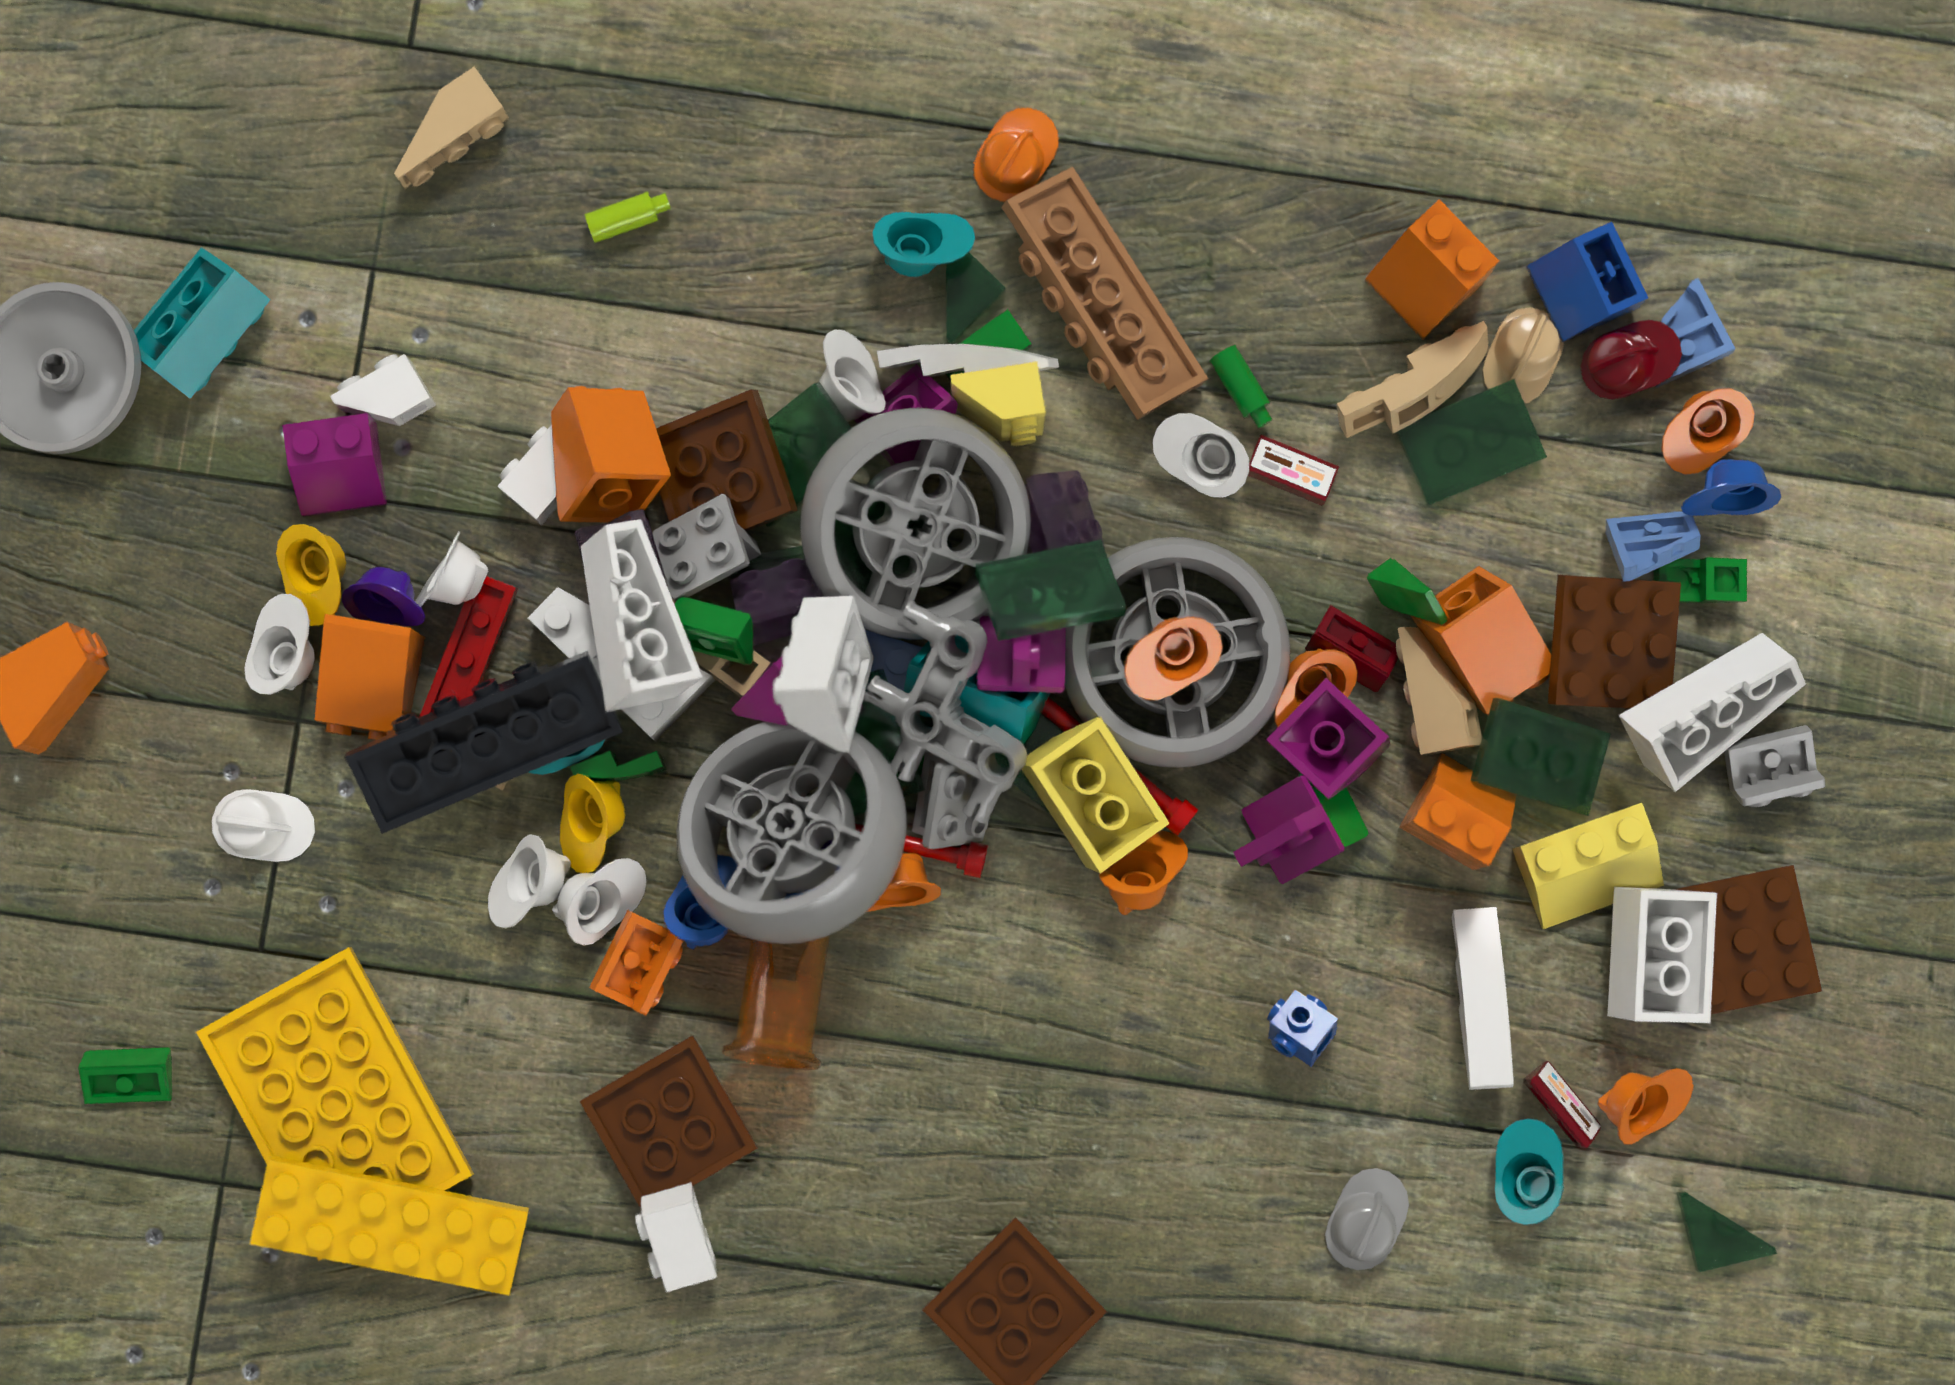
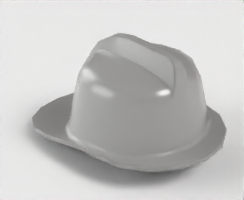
[1325,1168,1409,1270]

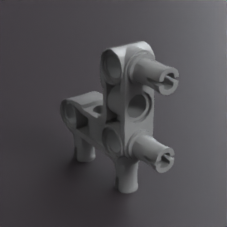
[863,601,1027,823]

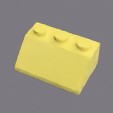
[951,361,1046,446]
[1022,716,1170,873]
[1512,803,1664,929]

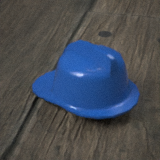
[1681,459,1781,516]
[663,854,738,950]

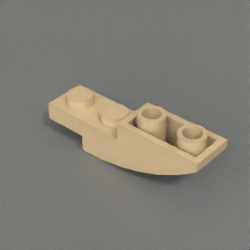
[1337,321,1489,438]

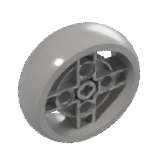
[800,408,1031,640]
[1064,537,1290,768]
[677,721,907,944]

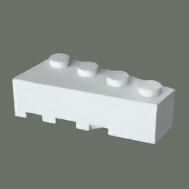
[581,519,703,712]
[528,587,715,741]
[1619,633,1806,792]

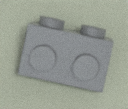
[1724,725,1825,807]

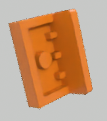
[589,910,684,1016]

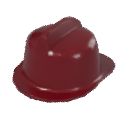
[1581,320,1682,400]

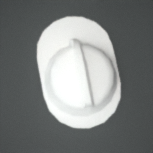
[817,330,886,426]
[1153,413,1249,497]
[415,531,488,607]
[244,594,315,694]
[212,789,315,862]
[488,834,571,929]
[552,858,647,945]

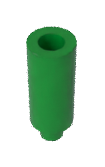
[1209,345,1273,429]

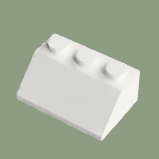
[773,596,874,752]
[1607,887,1717,1023]

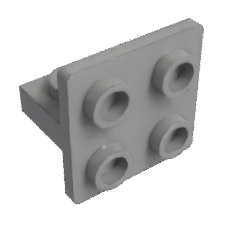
[652,494,761,601]
[912,750,988,849]

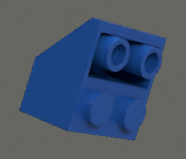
[1526,222,1648,343]

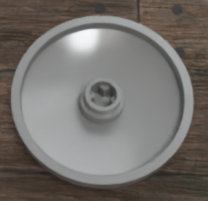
[0,282,141,454]

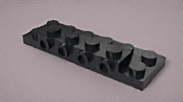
[345,651,623,834]

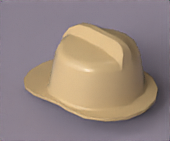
[1483,307,1564,405]

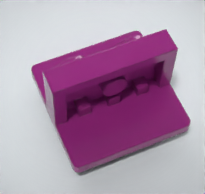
[977,590,1066,693]
[1233,775,1345,884]

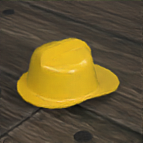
[276,524,346,626]
[560,774,625,873]

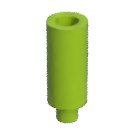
[584,192,671,243]

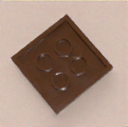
[656,389,798,531]
[1548,575,1681,709]
[1673,865,1822,1014]
[580,1035,758,1211]
[922,1217,1107,1385]

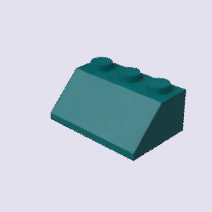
[134,247,271,399]
[904,635,1051,744]

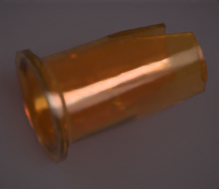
[721,935,830,1070]

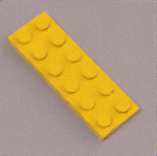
[250,1156,529,1296]

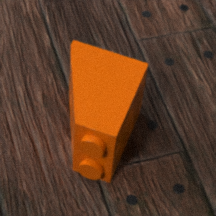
[1365,199,1499,340]
[551,386,671,523]
[1411,566,1551,716]
[315,614,425,741]
[0,622,109,755]
[1399,753,1516,870]

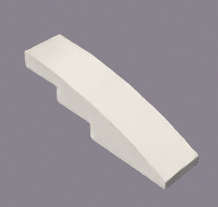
[877,344,1059,376]
[1452,907,1514,1090]

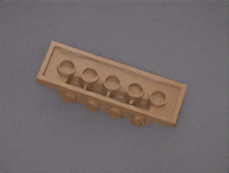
[1002,167,1209,420]

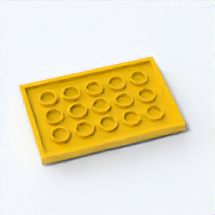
[196,947,475,1261]

